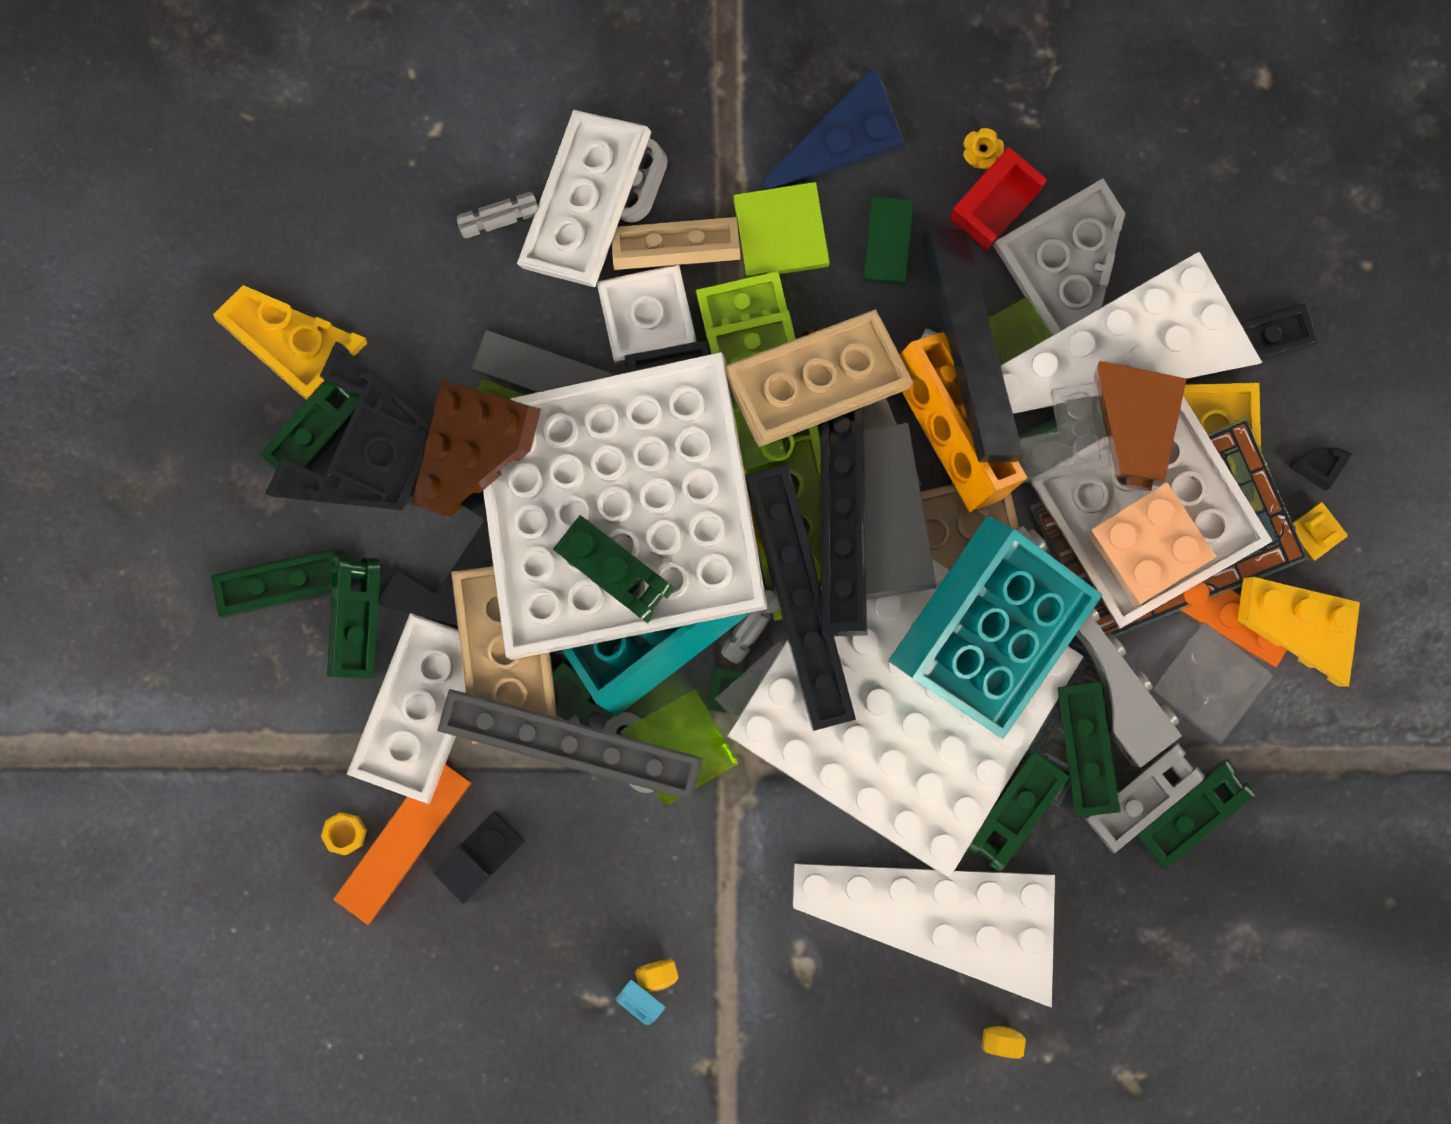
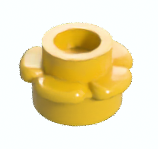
[963,128,1004,169]

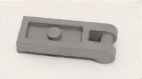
[1084,742,1206,853]

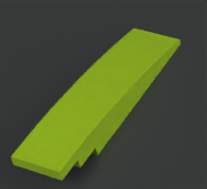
[696,271,821,621]

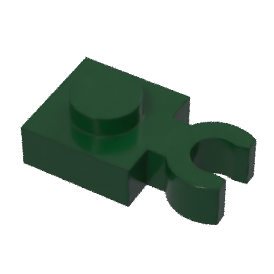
[553,662,613,727]

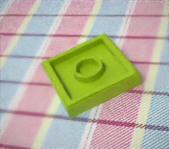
[733,182,829,278]

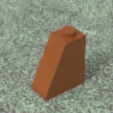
[1094,361,1187,491]

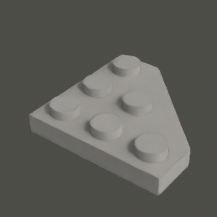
[993,178,1125,337]

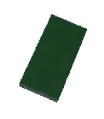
[863,196,914,285]

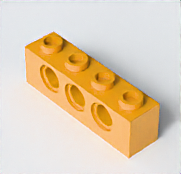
[900,332,1027,513]

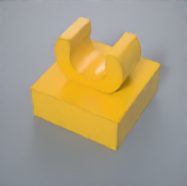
[1291,502,1348,562]

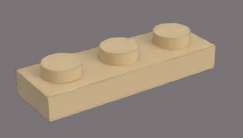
[612,217,740,270]

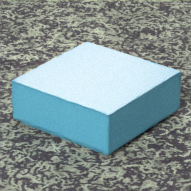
[615,980,665,1026]

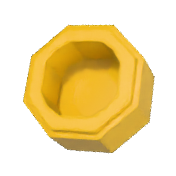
[321,812,367,855]
[635,958,679,992]
[981,1026,1026,1059]

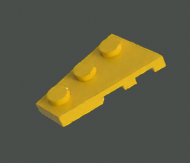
[213,285,367,401]
[1183,383,1263,512]
[1237,577,1360,687]

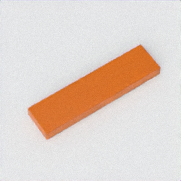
[333,764,472,925]

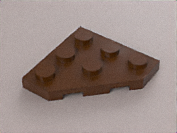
[412,380,541,516]

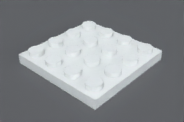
[1031,396,1272,629]

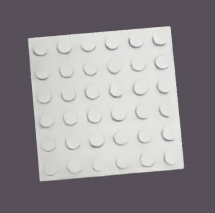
[483,352,767,660]
[727,559,1083,878]

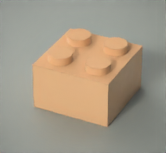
[1087,482,1216,607]

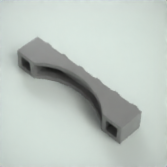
[1016,526,1182,768]

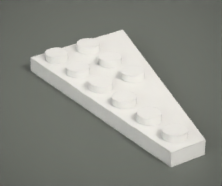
[1001,252,1262,414]
[793,863,1055,1008]

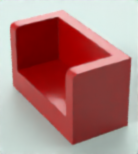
[949,147,1047,252]

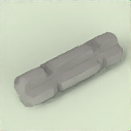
[457,192,538,238]
[721,586,779,664]

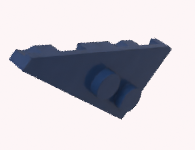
[763,68,904,190]

